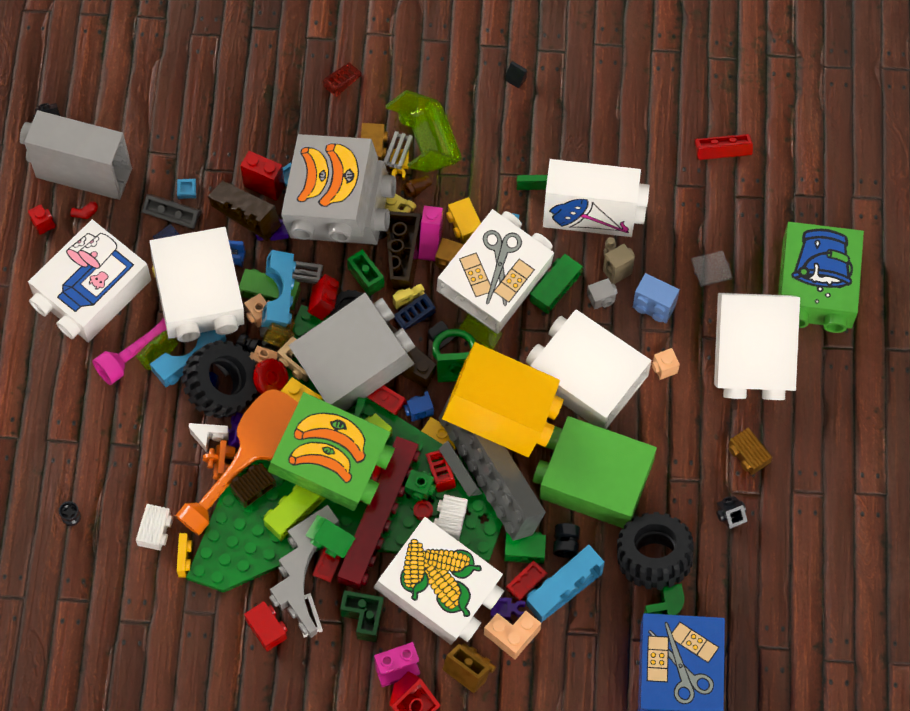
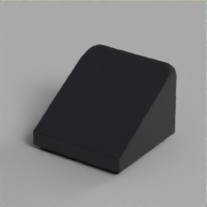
[505,61,527,88]
[428,320,455,350]

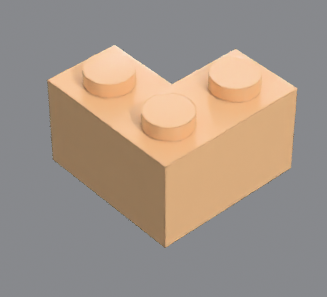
[484,611,541,659]

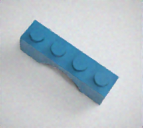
[261,250,296,330]
[150,330,226,387]

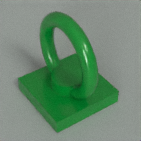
[432,329,477,382]

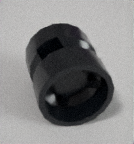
[553,523,580,558]

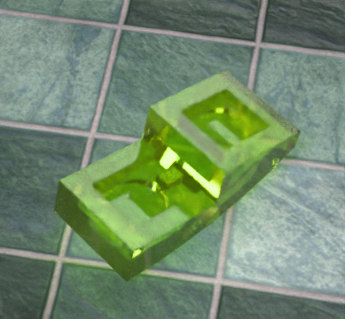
[459,314,503,349]
[136,330,178,370]

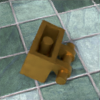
[442,643,496,693]

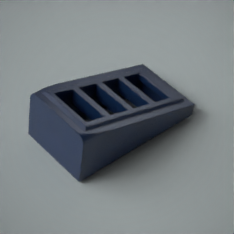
[394,293,436,330]

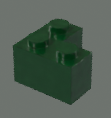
[340,590,384,643]

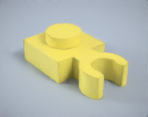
[392,284,425,309]

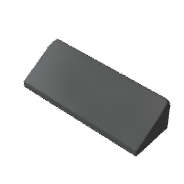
[142,194,202,229]
[439,441,482,496]

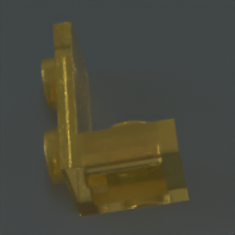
[263,311,295,347]

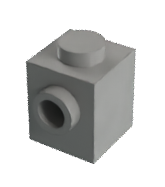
[587,278,618,310]

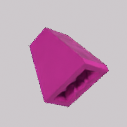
[418,205,443,261]

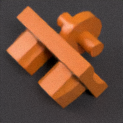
[203,440,236,480]

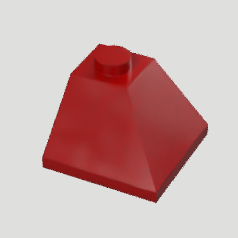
[389,671,441,711]

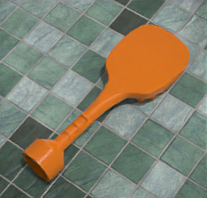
[175,389,298,536]

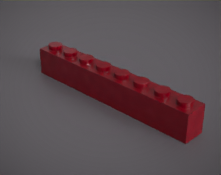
[337,436,421,590]

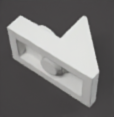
[189,423,229,453]

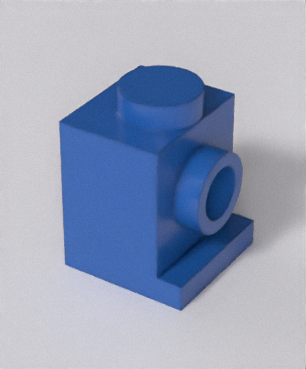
[403,391,434,422]

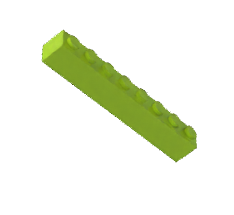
[263,413,393,541]

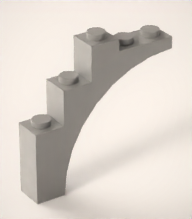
[269,505,339,638]

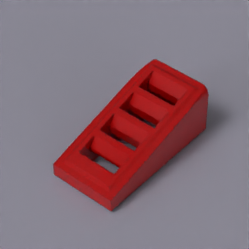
[425,450,456,492]

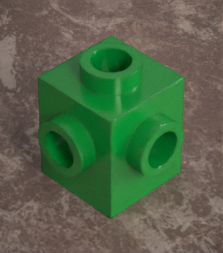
[405,469,437,501]

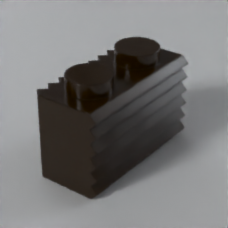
[229,463,276,508]

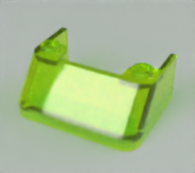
[385,90,462,173]

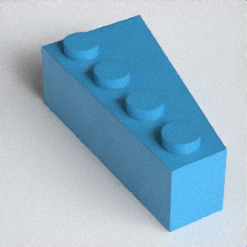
[526,545,605,623]

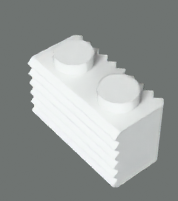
[434,494,468,541]
[136,504,173,551]

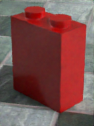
[240,151,285,201]

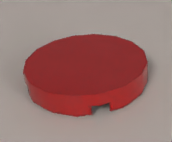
[253,358,289,394]

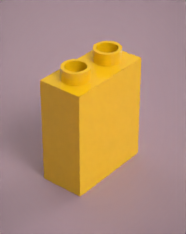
[442,342,564,458]

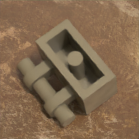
[603,237,635,284]

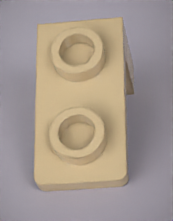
[277,336,309,382]

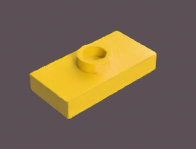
[421,417,457,450]

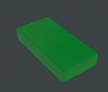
[517,175,548,190]

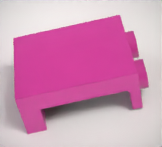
[374,642,420,688]

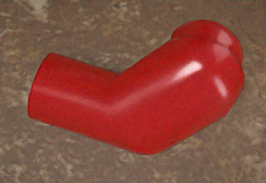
[70,201,98,219]

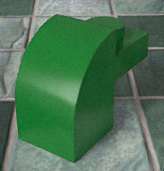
[644,584,685,615]

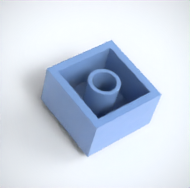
[632,273,680,324]

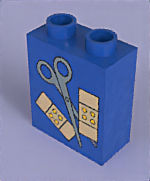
[638,613,725,711]

